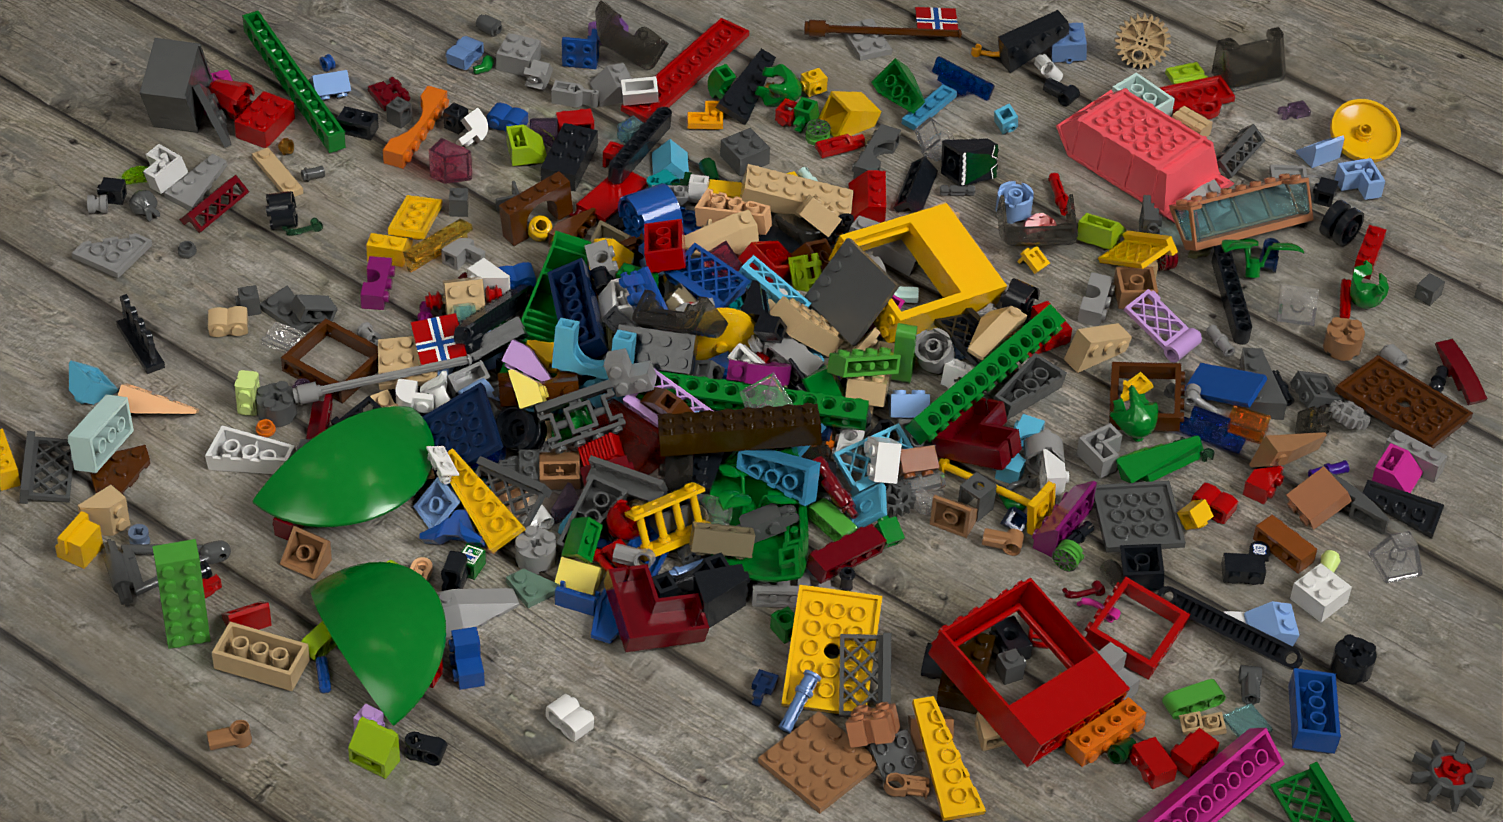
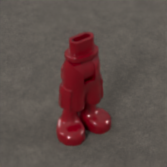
[813,456,859,519]

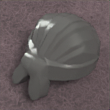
[129,190,160,221]

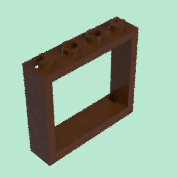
[281,318,378,404]
[1109,362,1185,432]

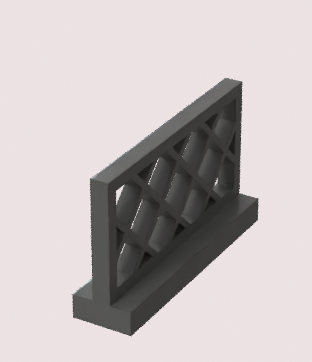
[19,431,73,504]
[475,456,552,528]
[839,633,891,717]

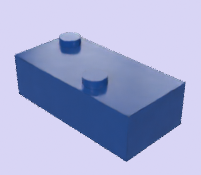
[1288,668,1341,754]

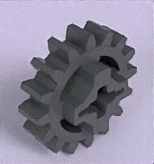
[878,480,916,517]

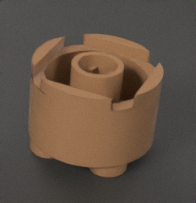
[1323,317,1365,361]

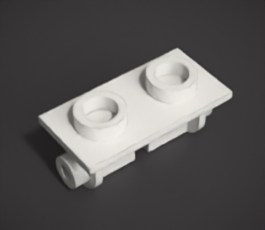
[426,446,459,485]

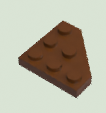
[89,445,150,496]

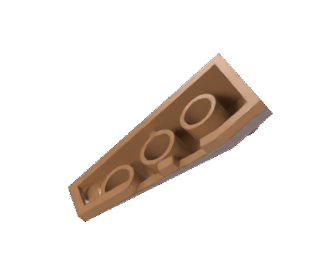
[1249,432,1327,467]

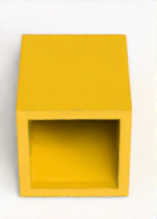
[818,91,882,137]

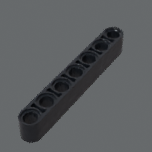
[608,107,672,184]
[1211,244,1252,345]

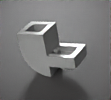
[523,60,553,90]
[442,238,485,270]

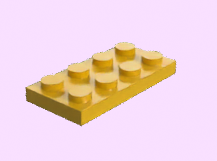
[388,195,443,240]

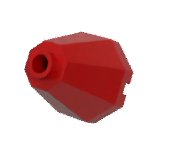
[208,79,255,120]

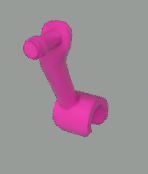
[1077,597,1121,623]

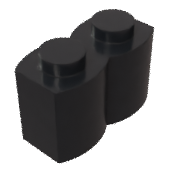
[441,551,468,591]

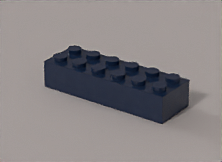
[547,258,609,359]

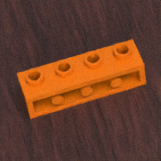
[1065,697,1146,767]

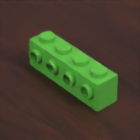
[827,347,901,378]

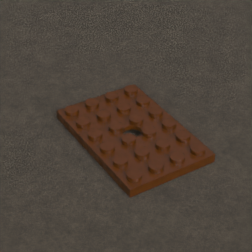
[1334,355,1473,449]

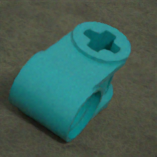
[646,169,680,188]

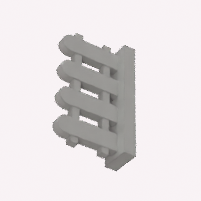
[752,568,836,608]

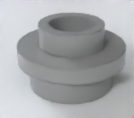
[748,334,764,353]

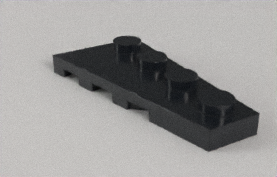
[1363,479,1444,539]

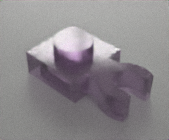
[1277,100,1311,120]

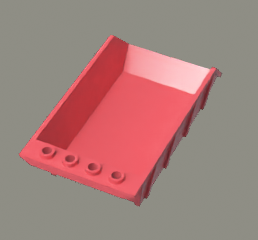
[1055,88,1234,223]

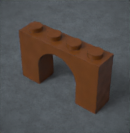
[499,171,573,246]
[498,369,579,406]

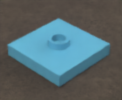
[850,482,887,528]

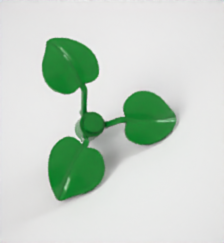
[1221,238,1304,278]
[718,462,801,522]

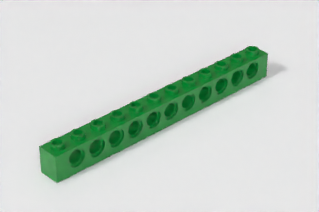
[242,11,346,153]
[905,304,1066,445]
[636,371,869,431]

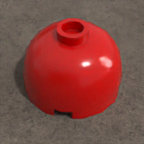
[606,499,647,541]

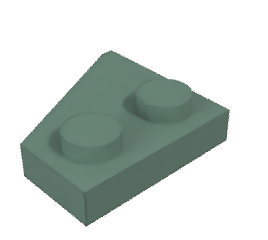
[506,568,560,608]

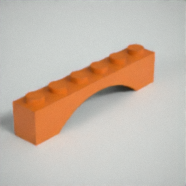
[383,86,449,169]

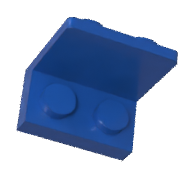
[562,29,599,69]

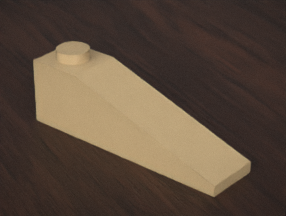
[685,210,759,256]

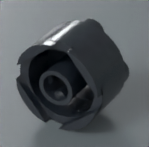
[266,191,298,231]
[1000,278,1040,318]
[1330,634,1377,685]

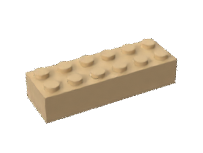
[740,164,853,226]

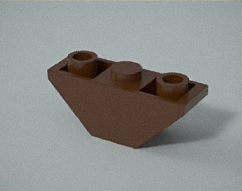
[640,387,694,415]

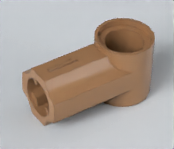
[982,528,1024,556]
[207,720,252,750]

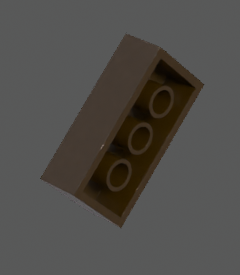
[936,633,995,714]

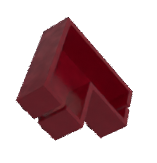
[932,398,1022,470]
[604,564,710,652]

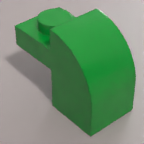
[707,64,737,100]

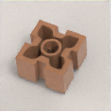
[845,702,900,748]

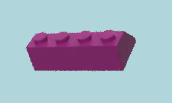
[1032,481,1097,557]

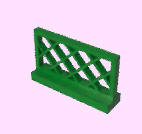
[1270,762,1355,822]

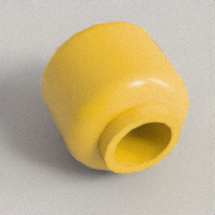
[527,215,552,241]

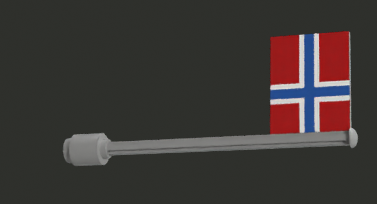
[292,313,472,405]

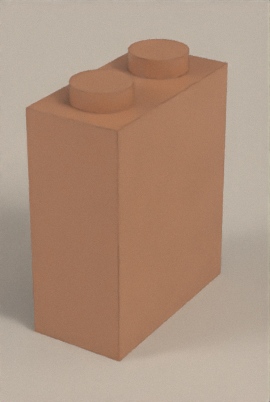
[1286,466,1352,530]

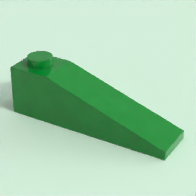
[871,58,925,114]

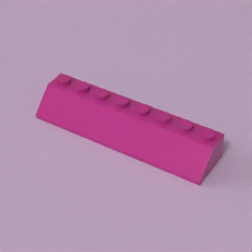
[1137,728,1285,822]

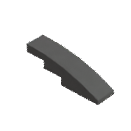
[1329,471,1389,535]

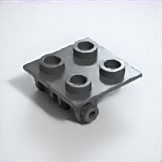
[868,729,923,782]

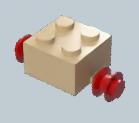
[425,277,502,320]

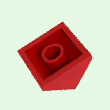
[221,601,272,630]

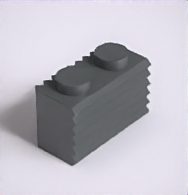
[290,294,338,323]

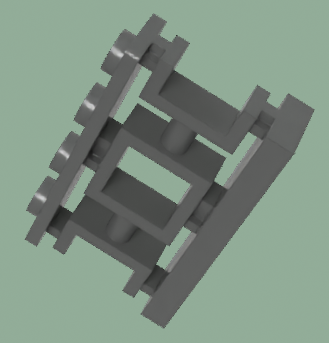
[534,379,626,454]

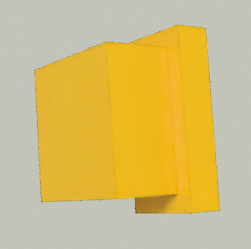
[55,511,104,569]

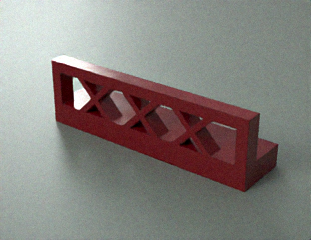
[179,175,250,233]
[306,393,333,439]

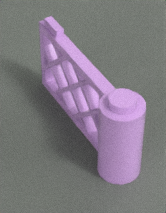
[1124,289,1202,363]

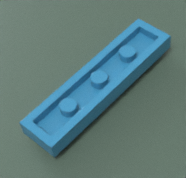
[901,84,957,131]

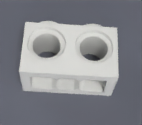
[831,428,865,472]

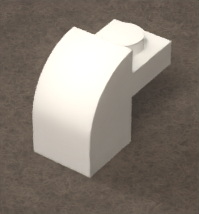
[455,108,488,148]
[688,174,709,203]
[396,379,434,413]

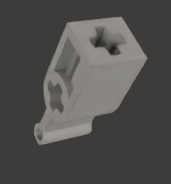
[551,80,598,108]

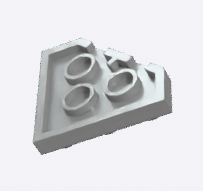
[72,234,152,278]

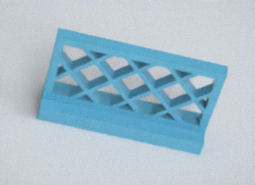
[832,423,913,496]

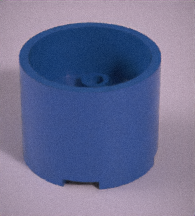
[618,183,683,238]

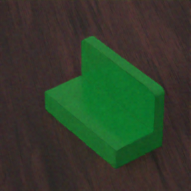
[562,517,603,563]

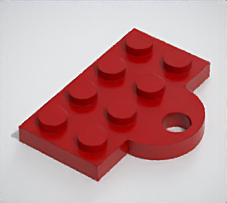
[1159,75,1236,119]

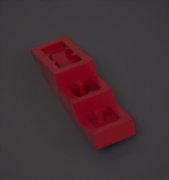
[1435,339,1488,405]

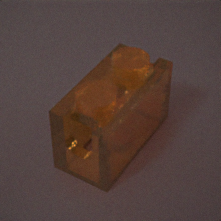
[1225,405,1271,444]

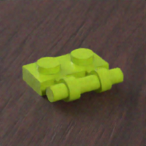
[788,253,822,292]

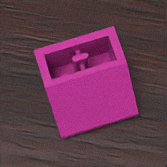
[1372,443,1423,493]

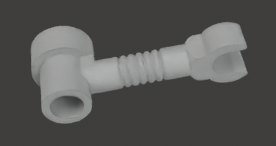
[1184,384,1230,424]

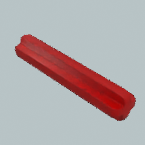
[1339,278,1351,319]

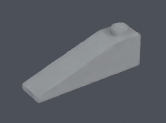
[437,588,519,640]

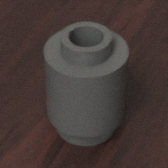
[476,14,502,36]

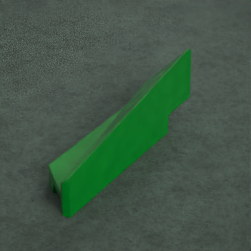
[1116,436,1204,484]

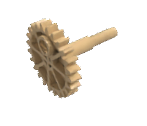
[1114,13,1171,69]

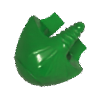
[755,64,802,107]
[1350,260,1389,309]
[1110,385,1158,442]

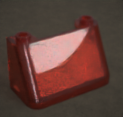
[577,398,667,475]

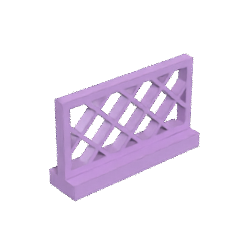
[623,369,713,432]

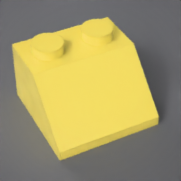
[508,369,549,409]

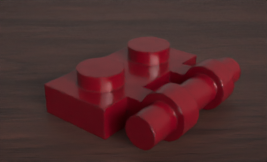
[368,77,411,112]

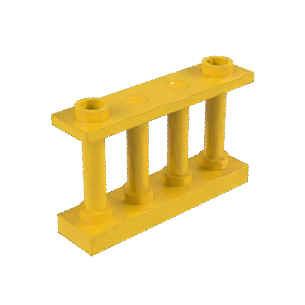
[625,482,710,562]

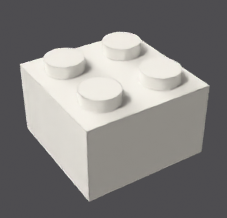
[1290,563,1352,623]

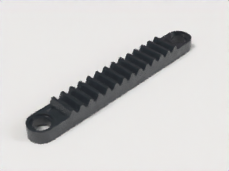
[454,284,534,346]
[1157,586,1303,670]

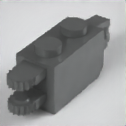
[737,503,799,543]

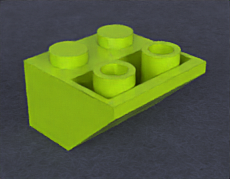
[506,125,547,166]
[1077,213,1126,250]
[348,717,400,779]

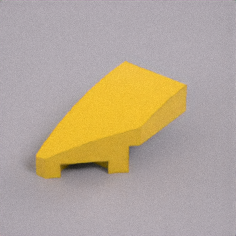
[1120,372,1153,402]

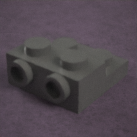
[1139,195,1162,234]
[1291,371,1344,409]

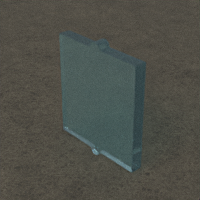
[1223,703,1273,737]

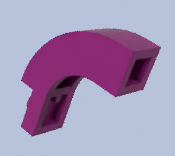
[727,359,792,386]

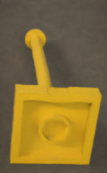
[938,458,1056,536]

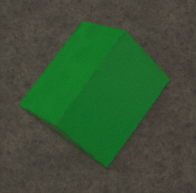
[802,364,846,409]

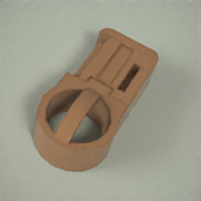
[884,773,930,799]

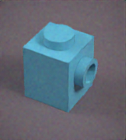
[994,103,1018,134]

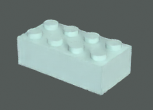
[68,394,134,473]

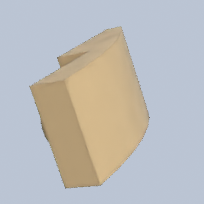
[1179,711,1227,736]

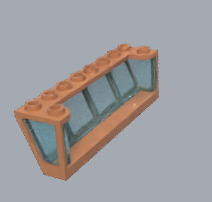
[1169,173,1314,251]

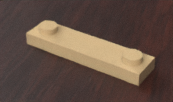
[252,147,303,197]

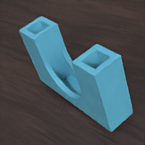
[552,318,637,379]

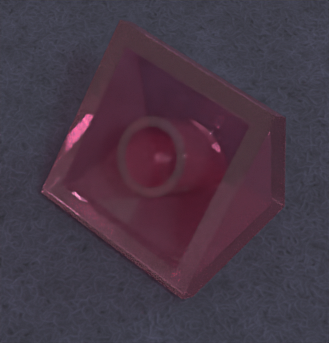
[704,241,742,277]

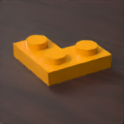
[687,101,723,129]

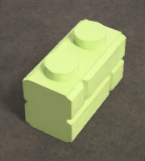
[234,370,260,416]

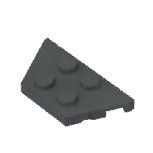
[193,83,231,148]

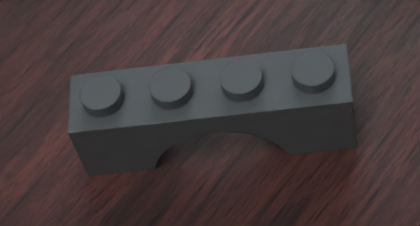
[852,124,901,179]

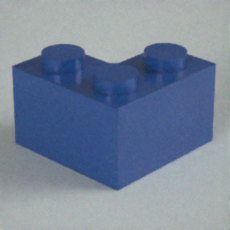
[448,627,485,690]

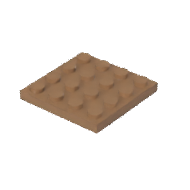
[758,712,878,814]

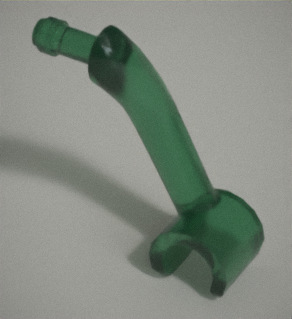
[282,217,323,236]
[1173,437,1215,462]

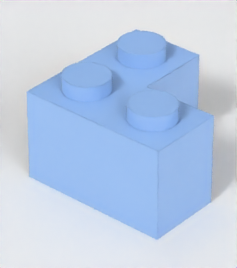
[1334,158,1385,200]

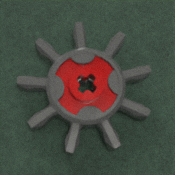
[1410,739,1494,812]

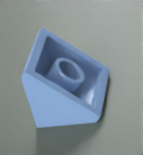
[1296,135,1345,168]

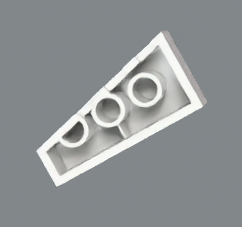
[205,426,296,474]

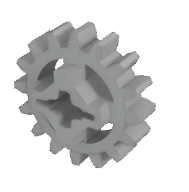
[1328,400,1370,430]

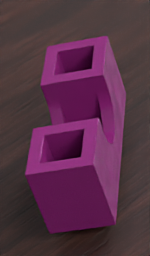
[360,256,395,310]

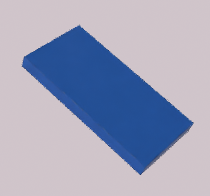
[1185,363,1268,408]

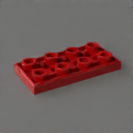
[576,172,648,222]

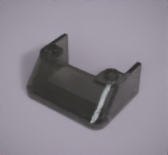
[997,194,1078,246]

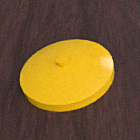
[1330,99,1401,163]
[682,308,756,362]

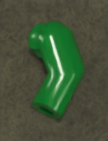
[473,55,494,75]
[999,494,1026,511]

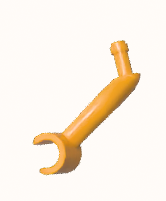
[971,44,1000,57]

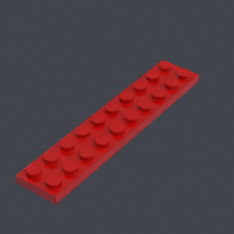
[621,18,749,123]

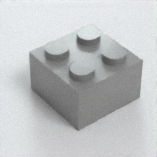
[496,33,541,76]

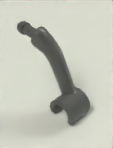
[1006,474,1038,491]

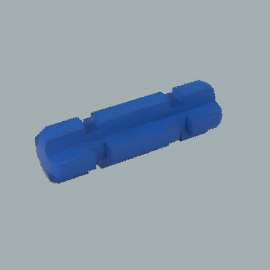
[315,656,331,693]

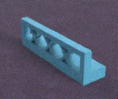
[737,255,811,307]

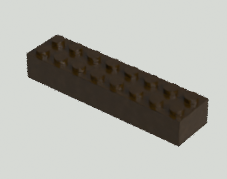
[657,403,822,457]

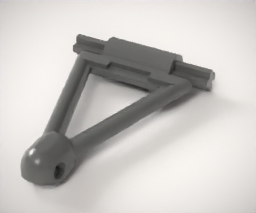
[103,539,231,607]

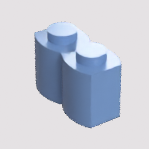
[446,36,484,70]

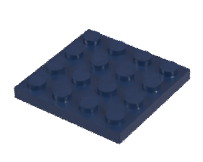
[422,382,503,482]

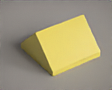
[555,557,606,596]

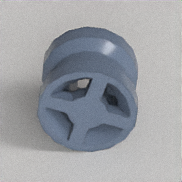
[128,524,150,544]

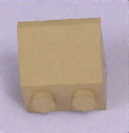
[78,485,130,536]

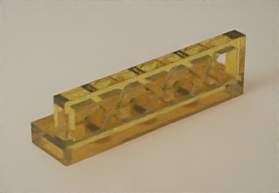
[403,219,473,272]

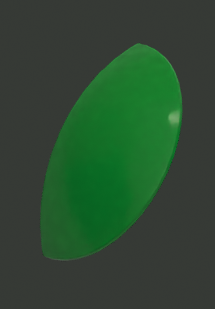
[252,406,434,527]
[700,447,809,582]
[310,562,446,726]

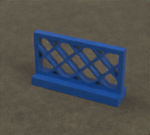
[663,243,750,308]

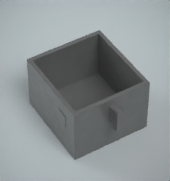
[140,38,213,133]

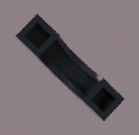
[652,552,730,598]

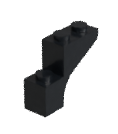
[741,280,787,343]

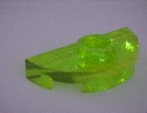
[122,166,148,185]

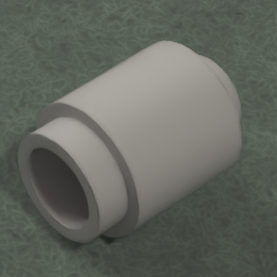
[1381,344,1409,370]

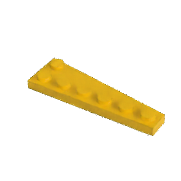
[447,448,526,553]
[912,696,986,821]

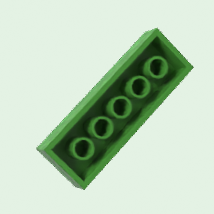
[152,539,211,649]

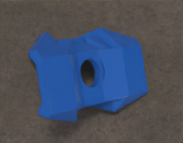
[419,510,487,548]

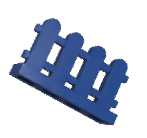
[619,266,679,333]

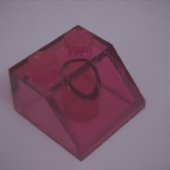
[429,138,472,184]

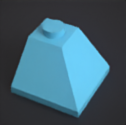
[69,360,119,405]

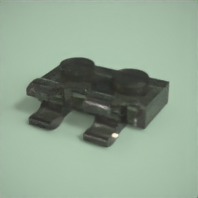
[1295,405,1332,434]

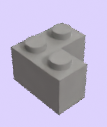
[603,348,657,397]
[1077,423,1122,479]
[1098,642,1140,700]

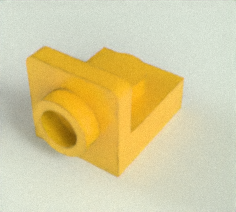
[1017,246,1050,274]

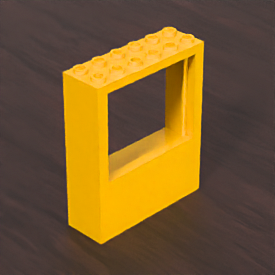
[829,203,1007,343]

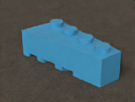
[736,449,821,506]

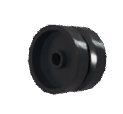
[1319,200,1364,247]

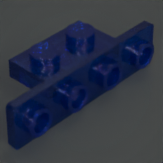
[932,56,995,101]
[1173,406,1246,454]

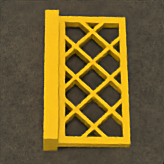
[1098,230,1178,269]

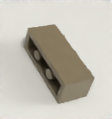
[689,522,756,559]

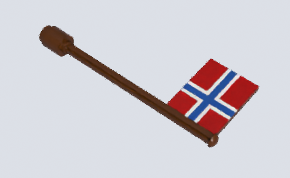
[804,7,962,39]

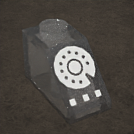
[697,493,733,525]

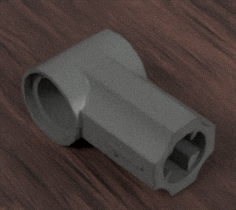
[1238,665,1262,706]

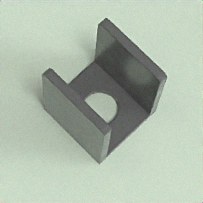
[958,472,997,522]

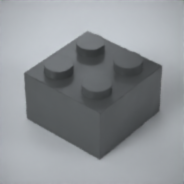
[720,128,770,176]

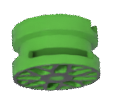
[805,119,831,146]
[1052,539,1084,572]

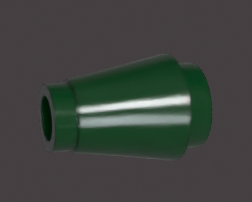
[699,158,720,181]
[1107,737,1136,764]

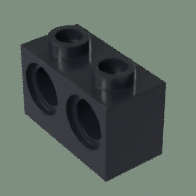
[336,106,379,141]

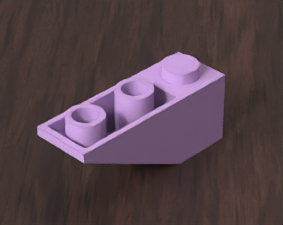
[501,340,552,381]

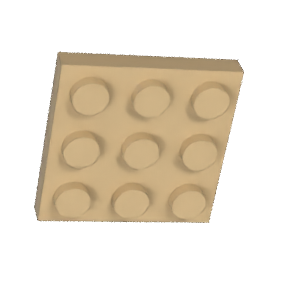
[378,336,438,390]

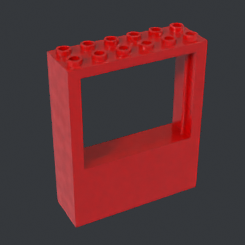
[928,578,1130,768]

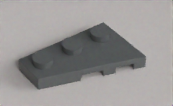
[260,285,313,337]

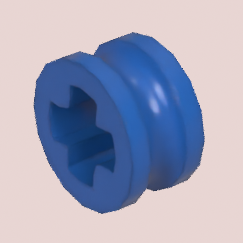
[319,54,336,72]

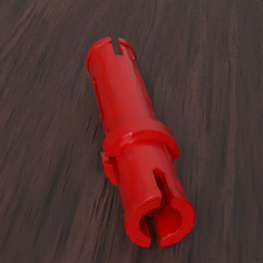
[1048,173,1072,216]

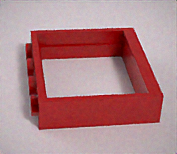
[1084,577,1191,680]

